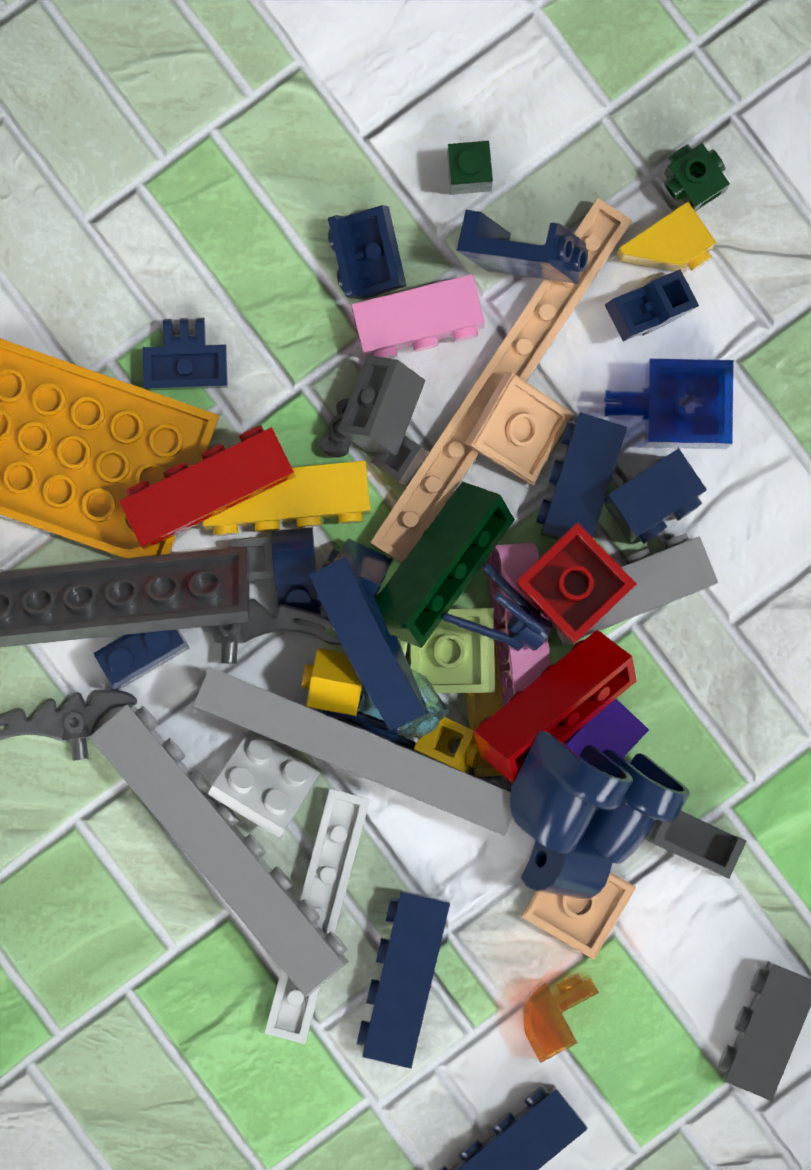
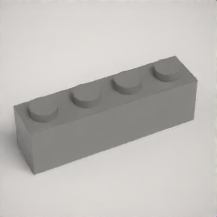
[552,533,719,646]

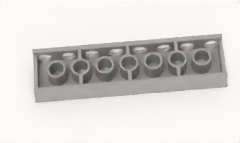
[193,666,513,836]

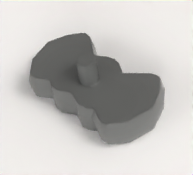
[318,398,353,458]

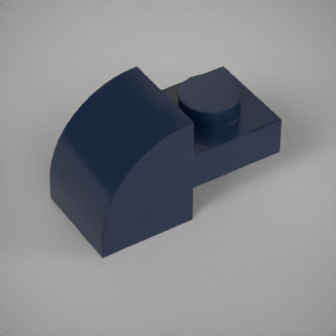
[604,269,699,342]
[271,527,321,619]

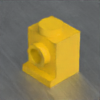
[414,711,483,774]

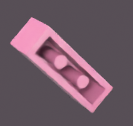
[351,274,485,359]

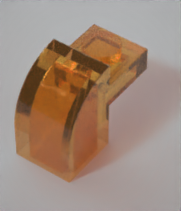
[522,973,599,1063]

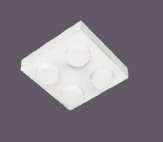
[208,730,320,838]

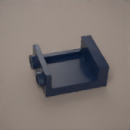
[457,210,588,284]

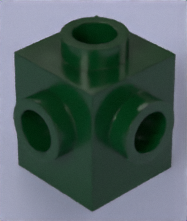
[663,143,730,212]

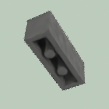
[718,961,811,1101]

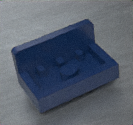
[328,205,407,300]

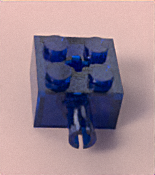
[604,358,734,449]

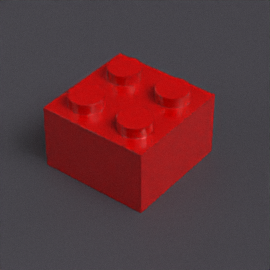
[514,523,637,645]

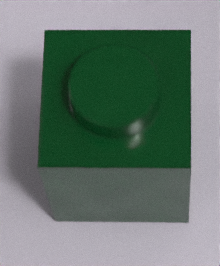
[447,140,493,195]

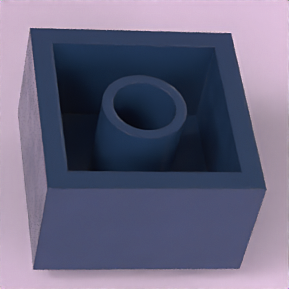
[604,448,707,544]

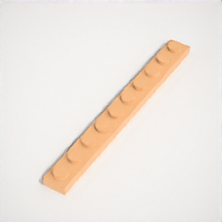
[370,198,632,563]

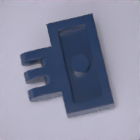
[143,317,228,391]

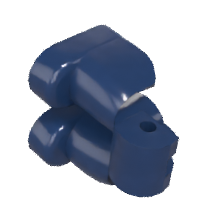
[510,731,690,899]

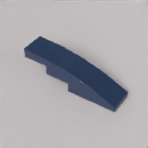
[309,556,429,731]

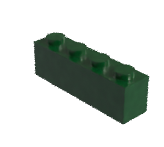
[375,481,515,648]

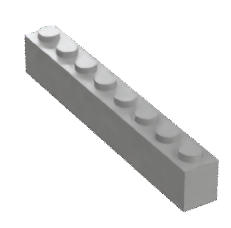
[89,704,349,997]

